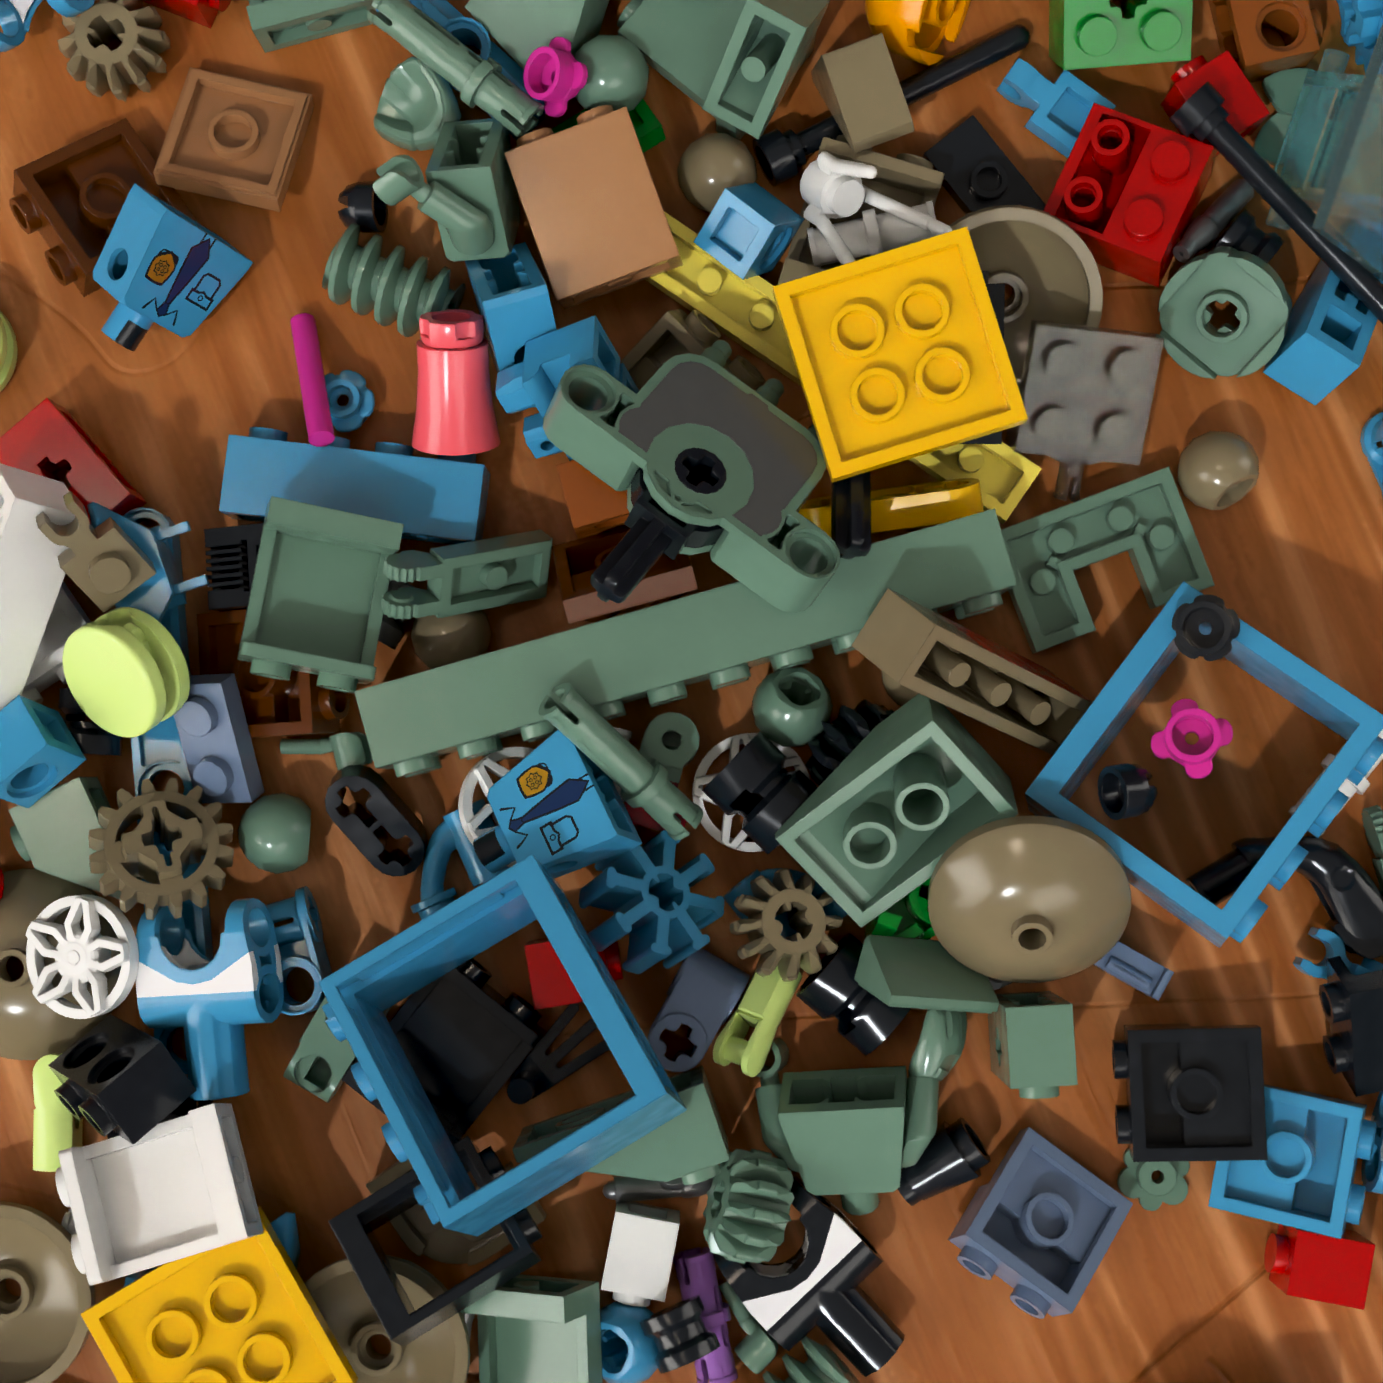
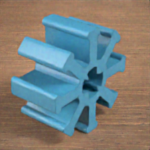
[579,830,725,974]

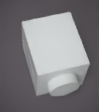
[600,1202,680,1307]

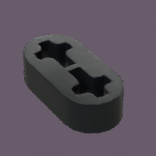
[325,765,428,877]

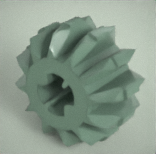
[703,1149,795,1264]

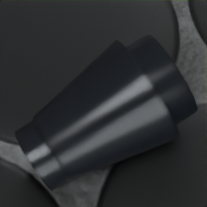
[898,1118,991,1206]

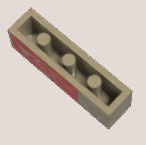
[851,588,1093,755]

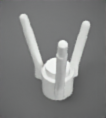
[800,151,952,265]

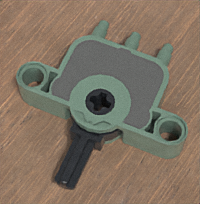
[543,340,840,613]

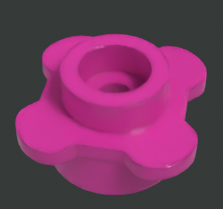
[523,37,588,117]
[1151,699,1233,779]

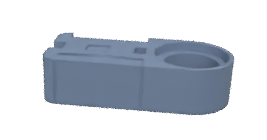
[1093,941,1174,1001]

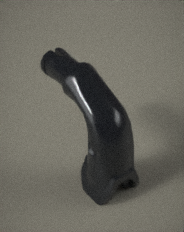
[1186,836,1383,959]

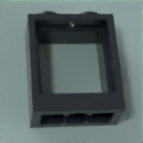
[328,1136,543,1347]

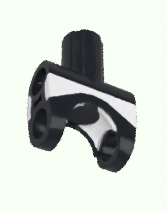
[712,1176,905,1377]

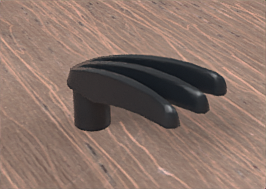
[507,1003,610,1104]

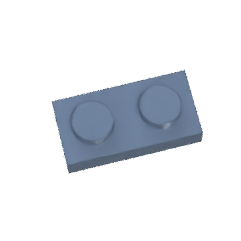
[174,673,265,803]

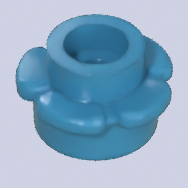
[325,370,375,432]

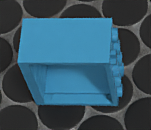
[1025,581,1383,948]
[318,854,687,1237]

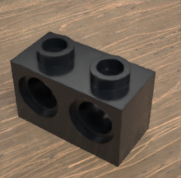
[48,1014,197,1145]

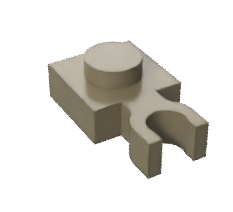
[35,491,156,613]

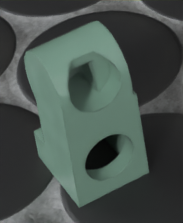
[283,997,392,1103]

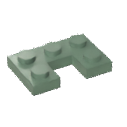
[1001,467,1215,654]

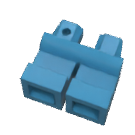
[495,315,639,461]

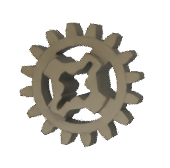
[88,778,234,920]

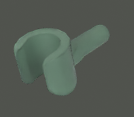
[280,732,373,771]
[719,1281,778,1374]

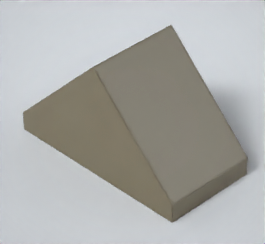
[811,33,914,154]

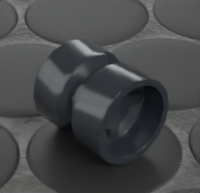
[702,731,818,855]
[796,932,911,1056]

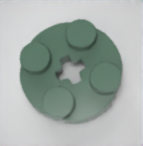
[1158,246,1292,379]

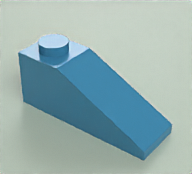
[1263,204,1383,405]

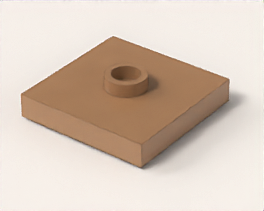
[153,67,314,212]

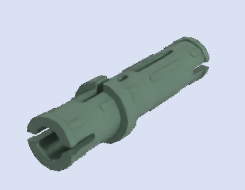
[367,0,545,138]
[539,682,703,841]

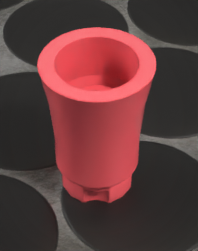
[411,309,501,456]

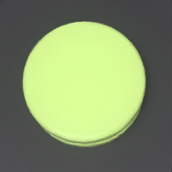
[62,607,190,738]

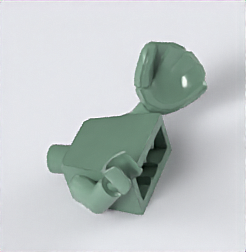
[373,57,520,262]
[755,1009,967,1216]

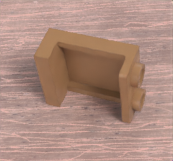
[504,105,683,309]

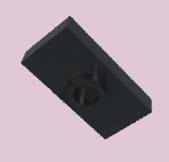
[923,115,1046,215]

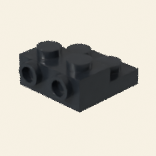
[1112,1024,1268,1162]

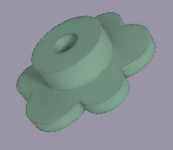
[1117,1148,1190,1211]

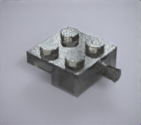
[1005,320,1164,502]

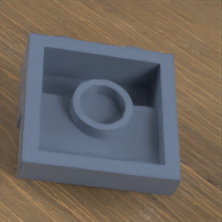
[948,1127,1133,1319]

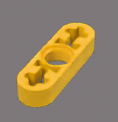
[798,478,984,537]

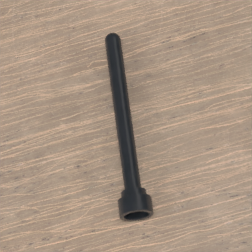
[752,24,1030,187]
[1169,81,1383,324]

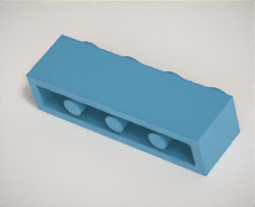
[219,427,490,545]

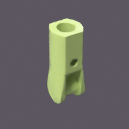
[713,966,802,1077]
[32,1053,83,1172]

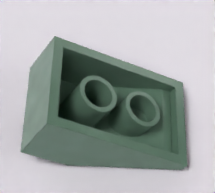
[775,694,1018,928]
[512,1065,730,1185]

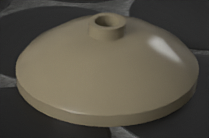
[949,205,1103,396]
[928,815,1131,983]
[0,868,121,1060]
[0,1201,96,1383]
[304,1255,470,1383]

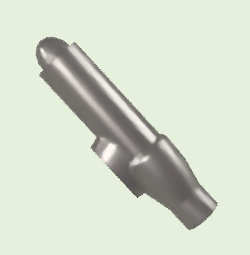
[1173,179,1254,263]
[602,1176,713,1203]

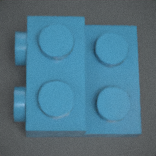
[1208,1084,1377,1239]

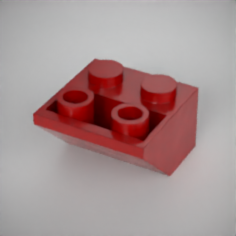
[1043,103,1214,288]

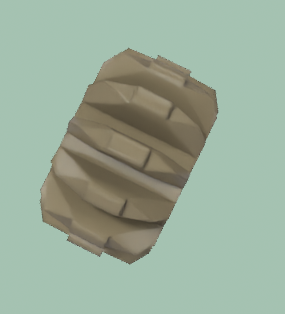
[57,0,171,102]
[729,868,843,982]

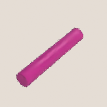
[290,313,335,447]

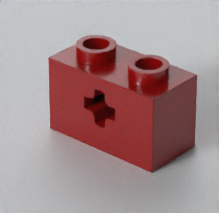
[0,398,147,524]

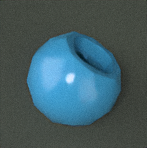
[600,1302,658,1383]

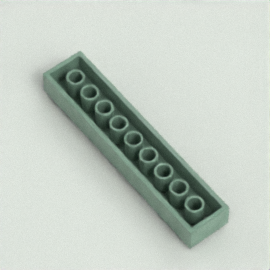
[354,508,1017,778]

